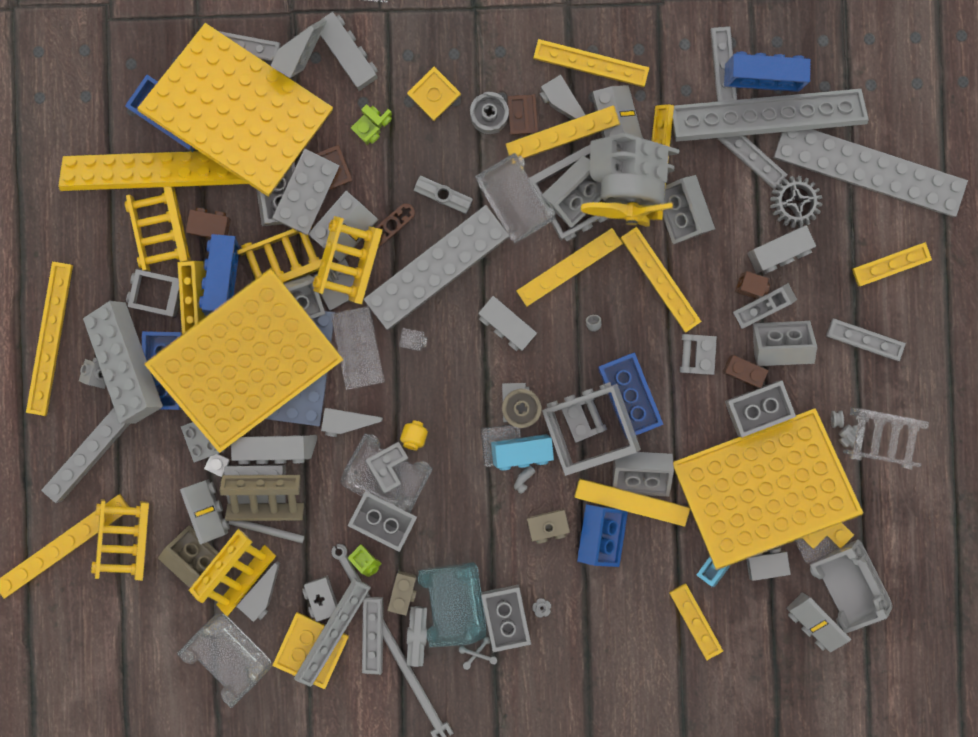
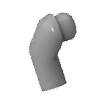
[514,465,535,494]

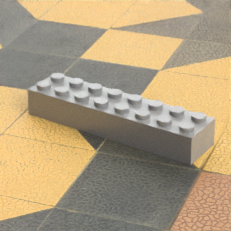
[364,205,509,331]

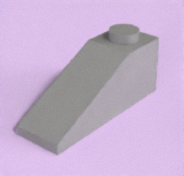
[540,75,585,120]
[733,283,797,329]
[321,408,383,437]
[236,561,280,622]

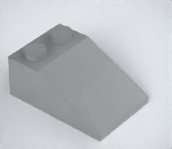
[271,19,327,78]

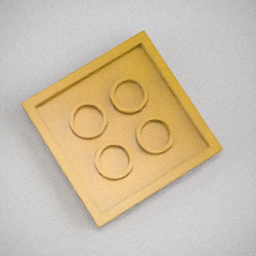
[272,612,349,689]

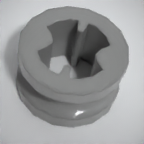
[831,411,844,428]

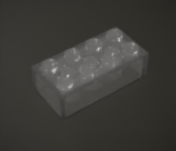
[331,306,385,390]

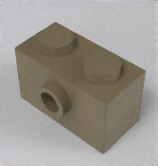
[527,509,570,544]
[388,571,417,616]

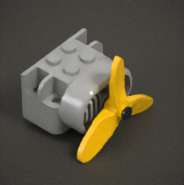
[581,133,679,227]

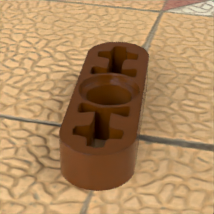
[375,204,415,247]

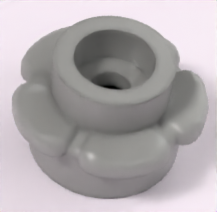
[532,598,551,618]

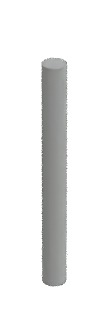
[229,521,305,543]

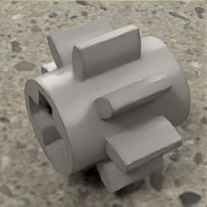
[838,424,863,448]

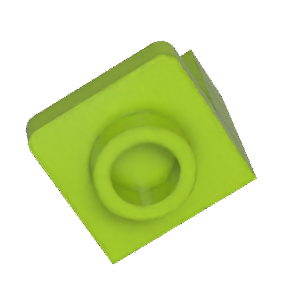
[361,104,392,129]
[351,115,380,145]
[348,544,382,577]

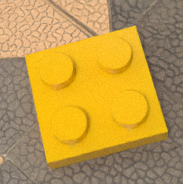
[407,67,461,121]

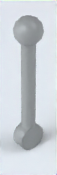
[463,637,491,670]
[459,646,497,664]

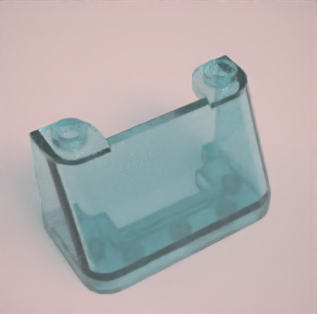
[418,562,486,647]

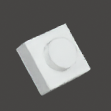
[204,454,231,477]

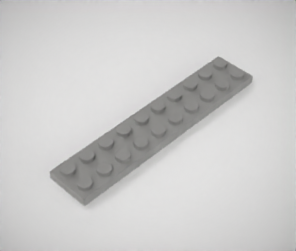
[672,89,869,142]
[773,129,968,217]

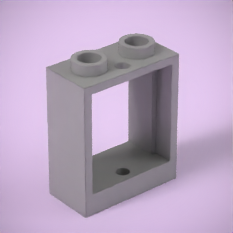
[126,269,180,318]

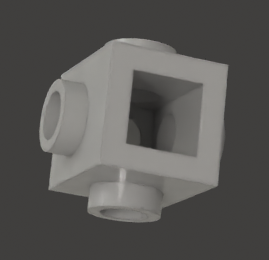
[79,358,106,389]

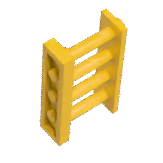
[125,187,191,272]
[313,216,382,304]
[237,227,322,283]
[91,499,149,580]
[189,529,276,616]

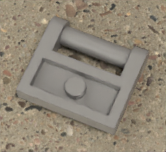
[680,334,717,375]
[561,398,607,443]

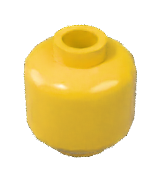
[400,421,428,450]

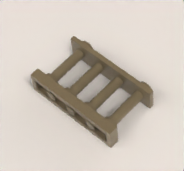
[220,475,304,521]

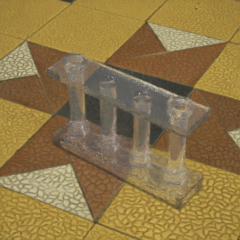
[843,407,929,470]

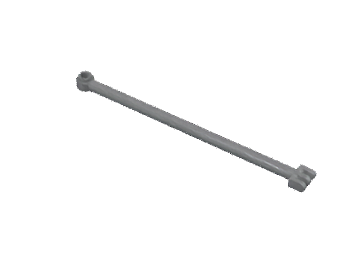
[331,544,454,737]

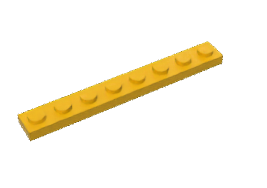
[26,262,73,416]
[0,494,129,599]

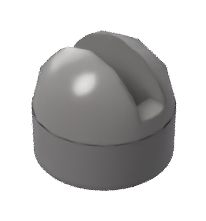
[586,315,602,332]

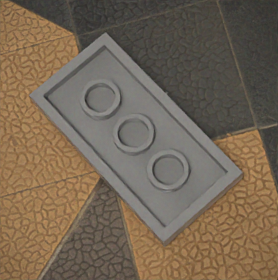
[272,148,340,235]

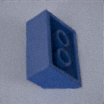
[577,504,628,567]

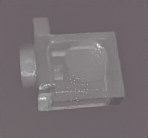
[399,328,428,351]

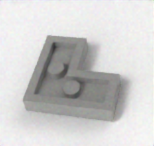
[365,442,408,494]

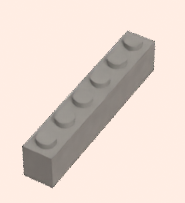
[41,408,131,503]

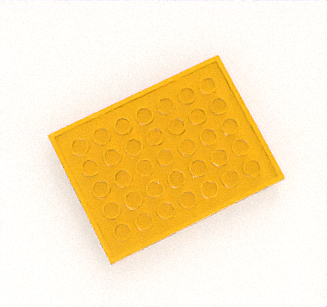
[138,23,333,197]
[145,268,343,453]
[673,408,863,570]

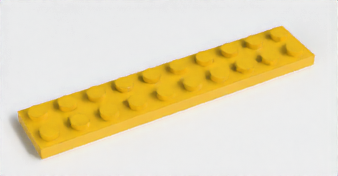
[58,151,248,191]

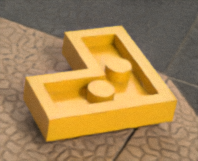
[802,523,854,549]

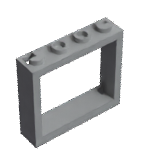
[528,144,609,241]
[542,382,641,476]

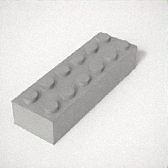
[83,301,163,424]

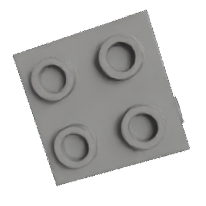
[313,259,354,310]
[181,422,225,462]

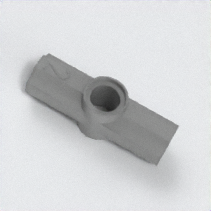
[414,175,473,214]
[406,606,427,667]

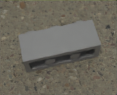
[478,296,537,351]

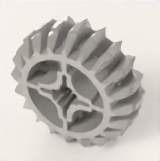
[770,176,822,228]

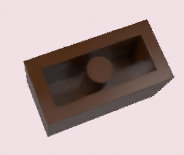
[186,207,231,238]
[735,271,770,299]
[722,355,768,388]

